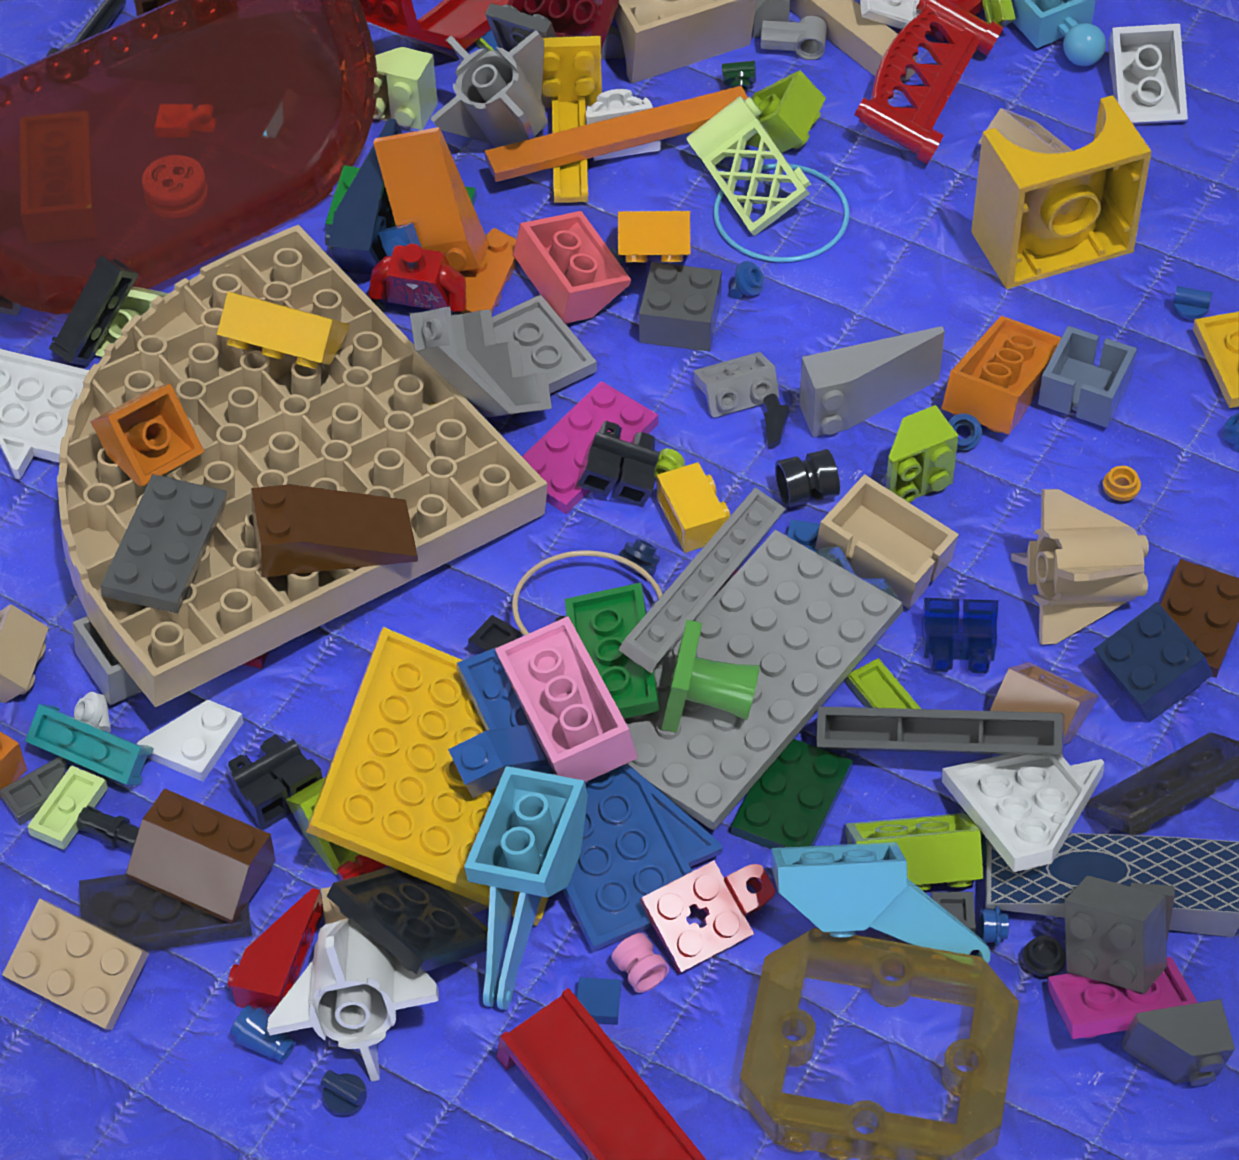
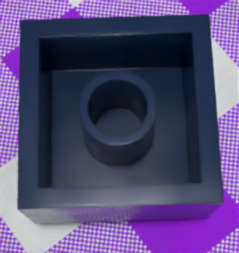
[1094,602,1213,723]

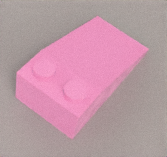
[495,616,638,782]

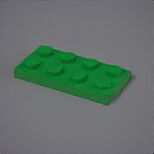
[565,583,661,719]

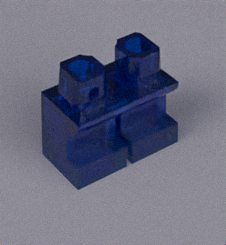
[922,598,999,674]

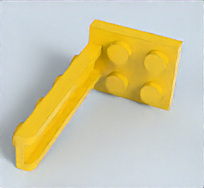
[541,36,602,203]

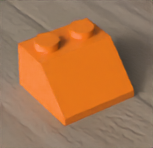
[90,383,205,487]

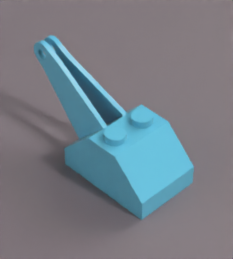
[464,766,588,1010]
[771,842,990,970]

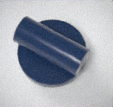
[618,539,660,577]
[321,1070,367,1116]

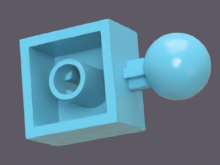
[1011,0,1106,66]

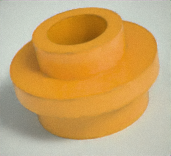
[1103,466,1141,501]

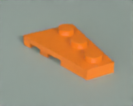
[459,228,517,314]

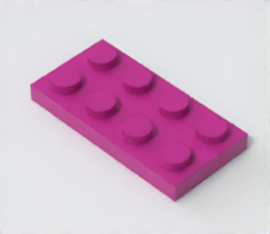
[522,381,658,514]

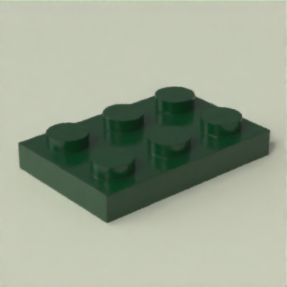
[731,739,853,849]

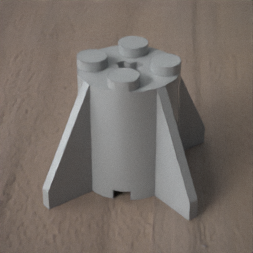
[430,30,548,147]

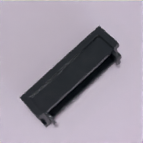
[49,255,140,366]

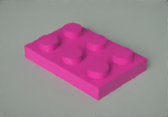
[1048,957,1198,1039]

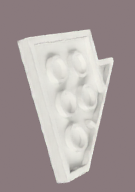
[0,349,89,479]
[942,755,1104,872]

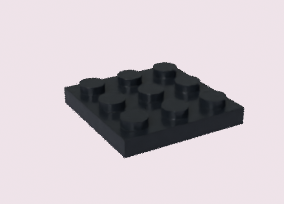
[326,867,488,975]

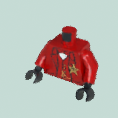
[368,244,467,315]

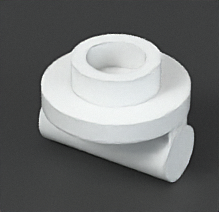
[74,692,111,733]

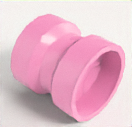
[611,933,669,993]

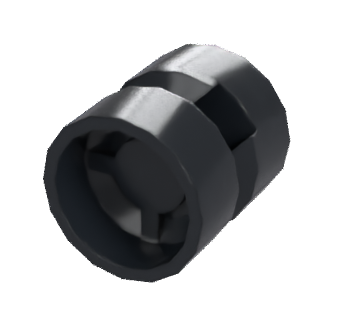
[775,449,840,508]

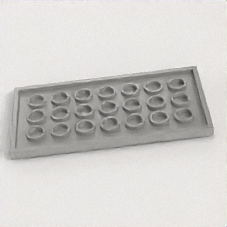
[624,530,903,831]

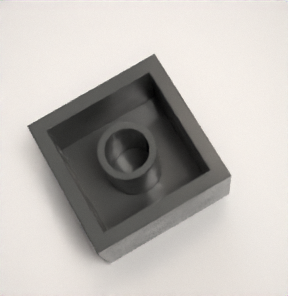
[639,262,722,352]
[1064,875,1167,994]

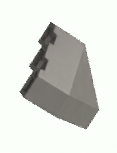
[410,307,552,418]

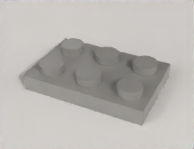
[492,295,597,393]

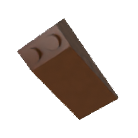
[251,484,418,577]

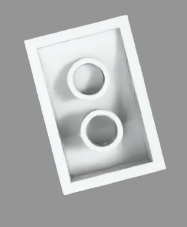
[1108,24,1188,125]

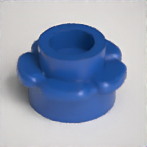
[979,906,1009,947]

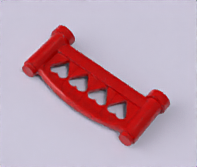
[854,0,1004,165]

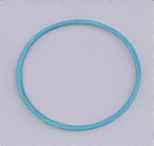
[713,163,850,263]

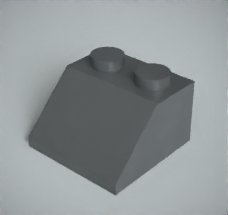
[1121,999,1235,1086]

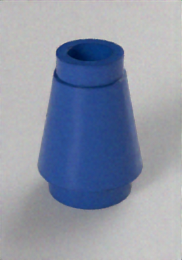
[230,1005,296,1063]

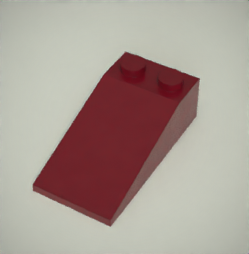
[507,0,619,50]

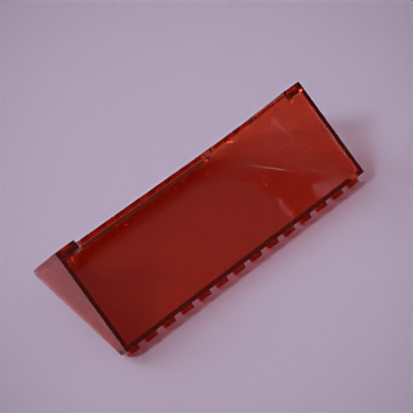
[0,0,377,314]

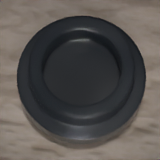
[1023,936,1065,977]

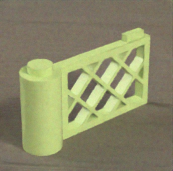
[686,96,811,236]

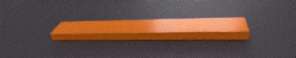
[485,86,748,182]

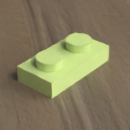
[27,765,108,850]

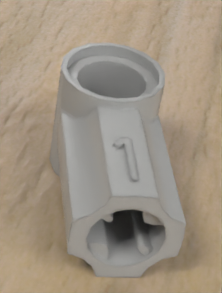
[761,16,827,60]

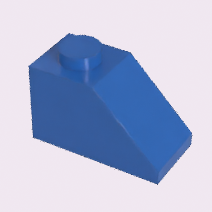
[448,724,547,798]

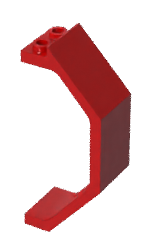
[353,0,509,50]

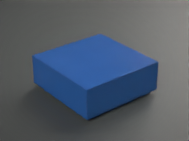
[577,977,621,1024]

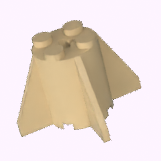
[1011,489,1149,645]

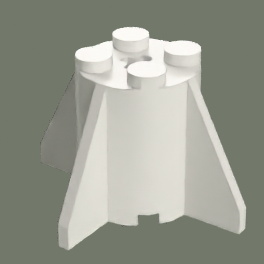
[267,918,439,1082]

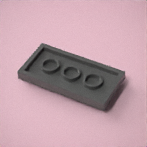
[101,474,227,613]

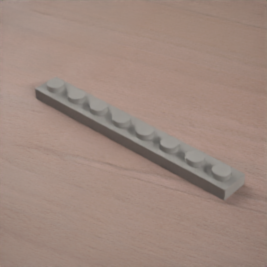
[618,487,786,673]

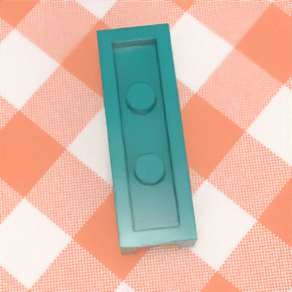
[25,704,154,785]

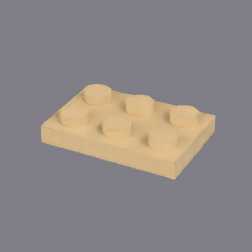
[2,899,149,1030]

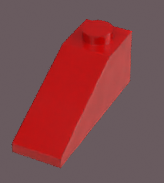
[228,888,324,1015]

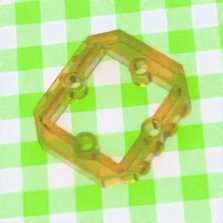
[739,928,1019,1160]

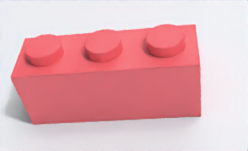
[513,211,631,324]

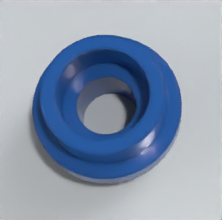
[948,414,982,451]

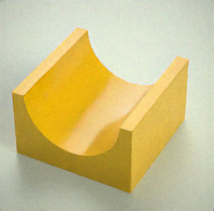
[971,95,1152,289]

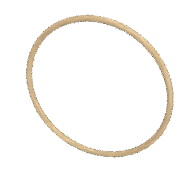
[512,550,663,636]

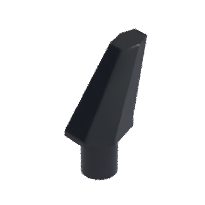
[763,394,789,450]

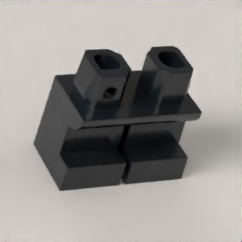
[576,421,660,507]
[228,735,323,830]

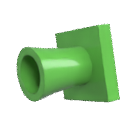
[661,620,760,733]

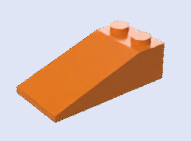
[373,127,489,272]
[941,315,1062,435]

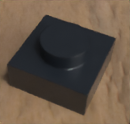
[468,615,523,654]

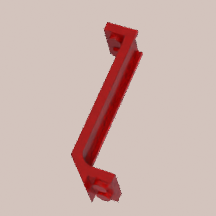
[497,988,706,1160]

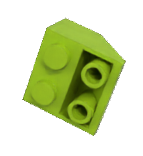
[886,405,958,503]

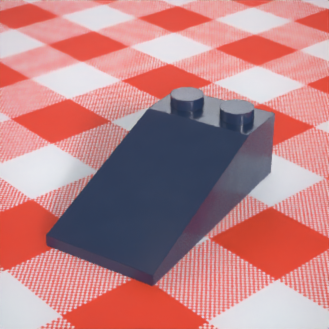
[325,118,402,275]

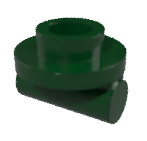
[722,60,756,90]

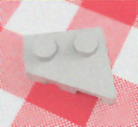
[137,700,244,782]

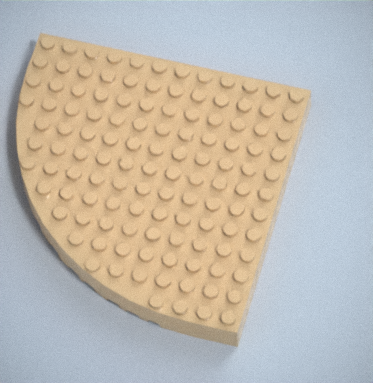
[57,225,548,708]

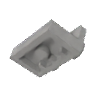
[693,352,779,418]

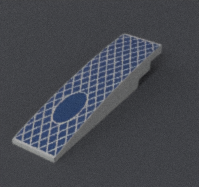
[985,833,1239,938]

